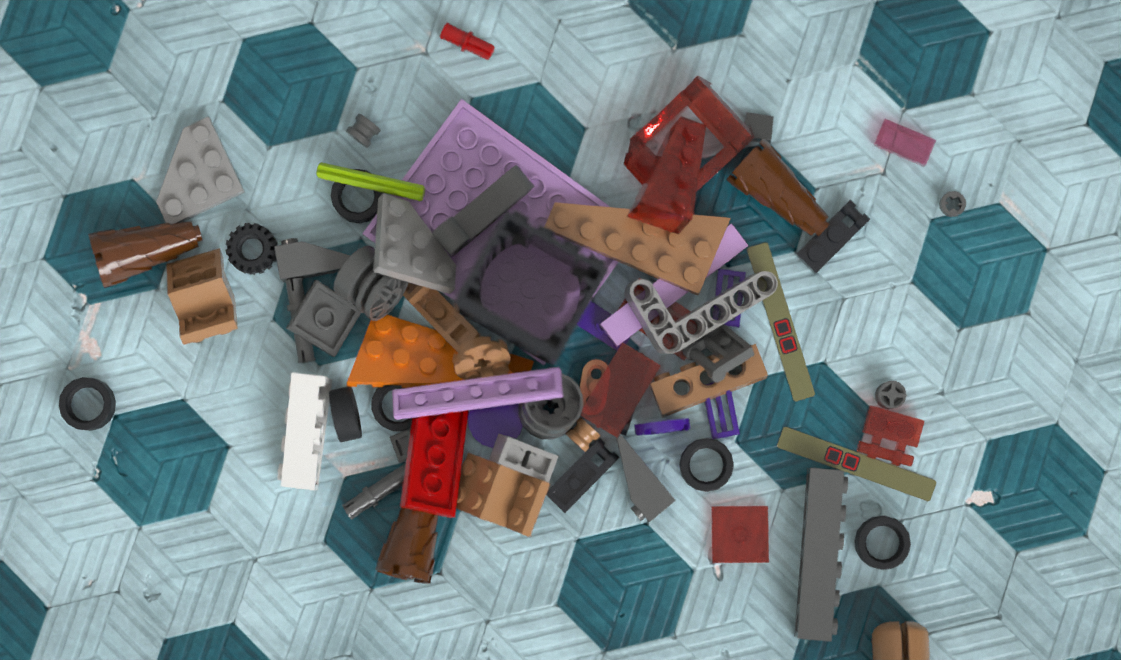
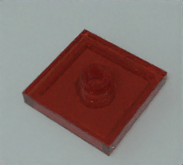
[711,506,769,563]

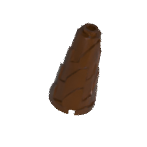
[726,138,829,236]
[88,221,203,288]
[375,507,439,584]

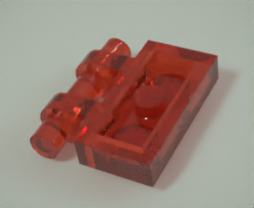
[857,405,925,467]

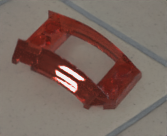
[623,76,755,205]

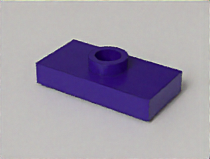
[577,301,632,353]

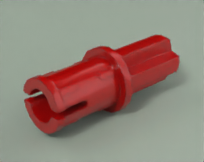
[440,22,495,60]

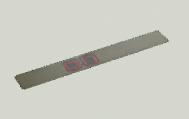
[747,243,815,401]
[777,427,936,501]

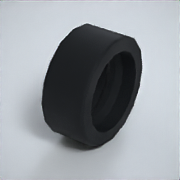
[330,169,383,224]
[58,377,116,431]
[371,385,412,432]
[329,387,362,442]
[679,438,734,492]
[854,516,911,570]

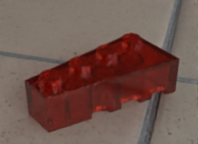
[627,116,706,234]

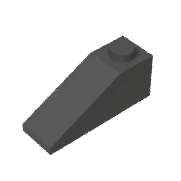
[275,238,350,282]
[616,435,676,522]

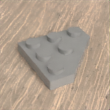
[156,117,245,224]
[373,193,456,294]

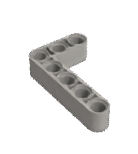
[624,271,778,354]

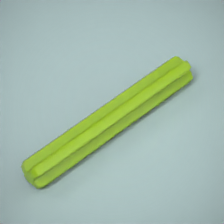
[316,162,425,201]

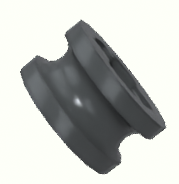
[940,191,966,217]

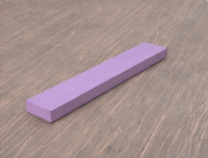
[600,224,748,347]
[392,367,563,420]

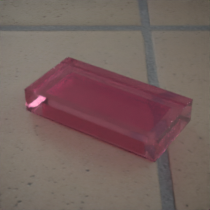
[873,119,936,167]

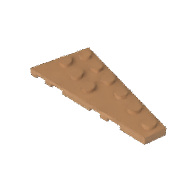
[544,202,731,296]

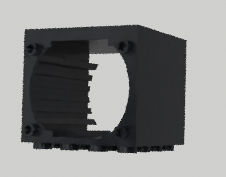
[453,210,609,366]

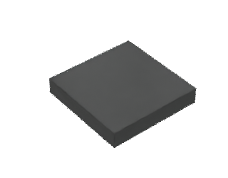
[286,280,361,357]

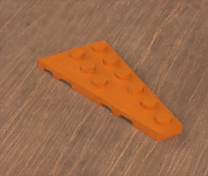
[347,315,534,388]

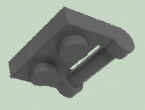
[682,324,755,382]

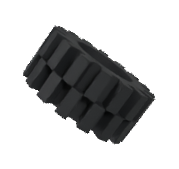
[225,223,278,275]

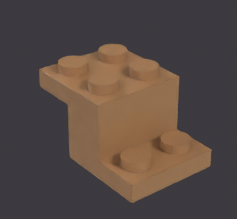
[166,248,238,345]
[456,453,550,537]

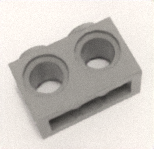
[489,434,559,483]

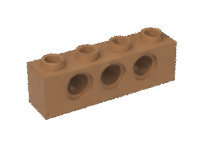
[650,342,768,418]

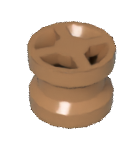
[565,417,600,452]

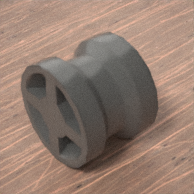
[346,114,381,148]
[875,381,907,410]

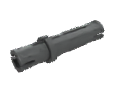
[285,278,316,363]
[342,463,406,520]

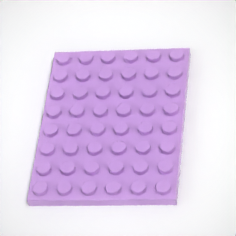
[362,99,618,366]

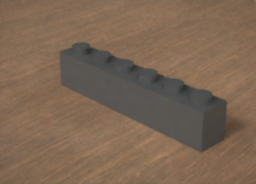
[794,468,848,642]

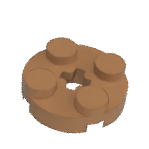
[453,336,511,380]

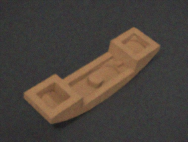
[403,282,480,353]

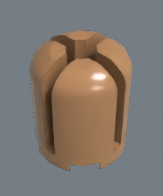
[872,621,930,660]

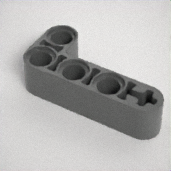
[433,165,535,257]

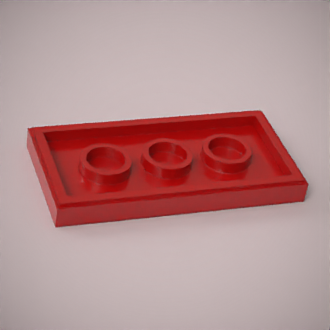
[400,410,469,518]

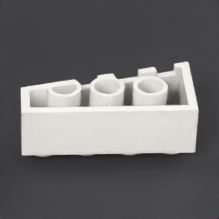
[277,373,332,490]

